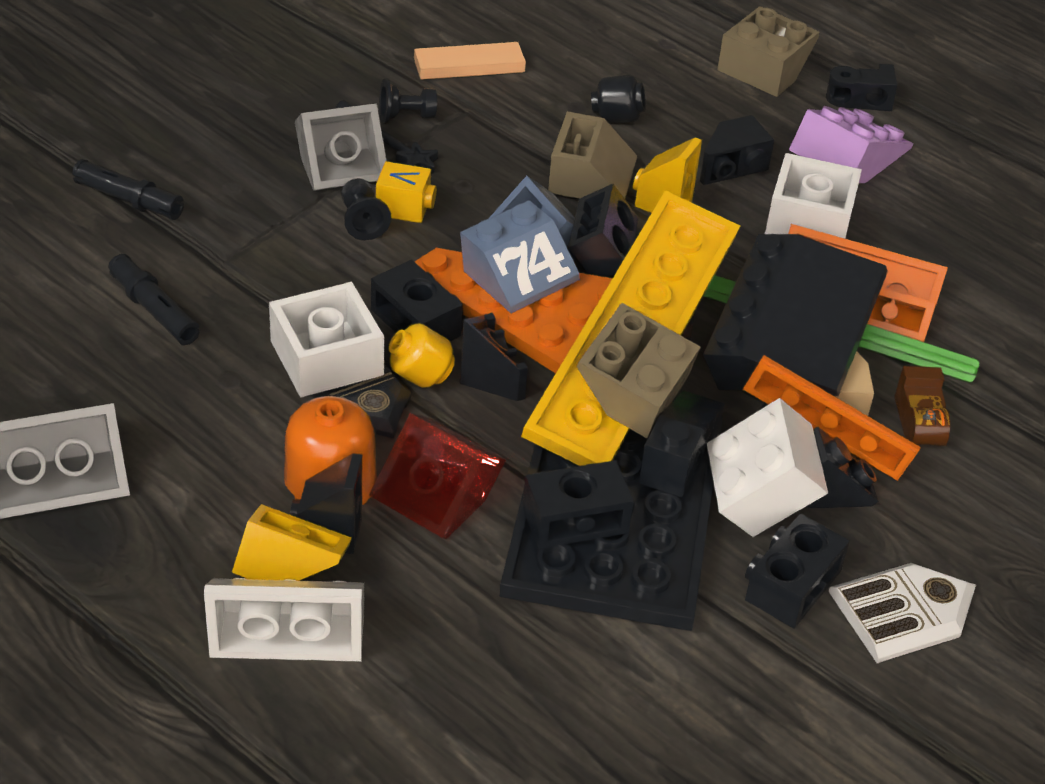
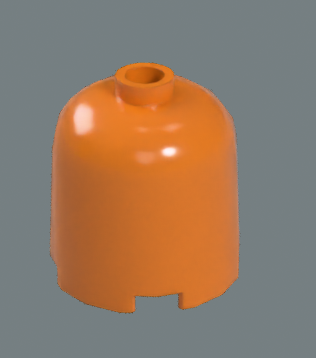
[284,396,377,505]

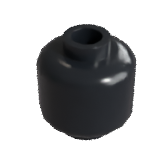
[591,75,646,124]

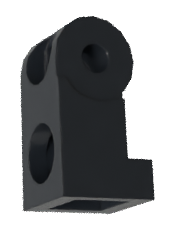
[826,64,897,111]

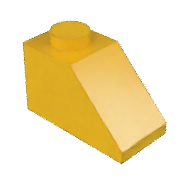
[633,137,702,213]
[232,504,352,581]

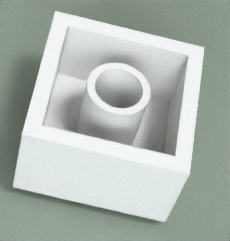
[765,153,862,239]
[269,282,384,398]
[707,398,828,537]

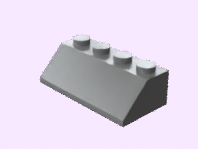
[0,403,130,519]

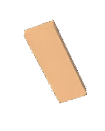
[414,42,526,80]

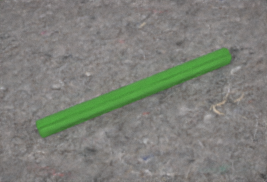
[703,275,980,383]

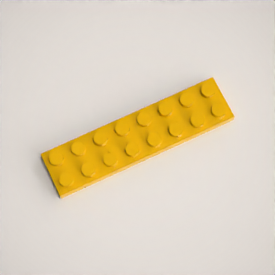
[521,190,740,466]

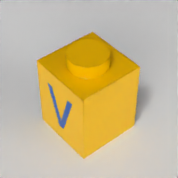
[376,161,437,223]

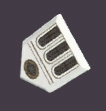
[828,563,976,663]

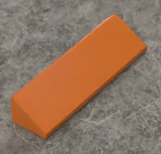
[743,355,921,481]

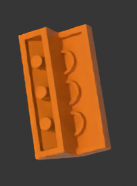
[788,224,948,342]

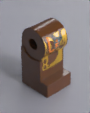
[894,366,950,446]

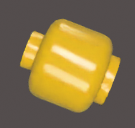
[389,323,455,388]

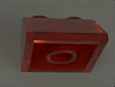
[369,413,506,539]

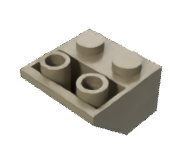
[717,6,820,97]
[548,111,637,200]
[577,303,701,438]

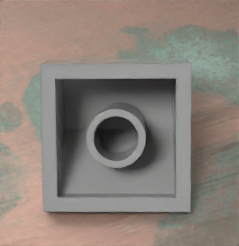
[295,103,387,191]

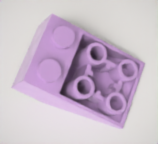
[789,106,913,183]

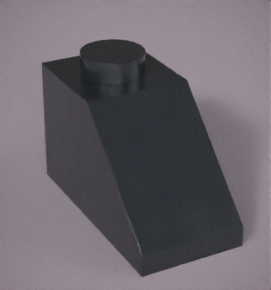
[290,453,362,554]

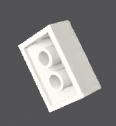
[204,578,364,661]

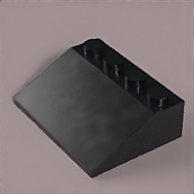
[703,234,888,396]

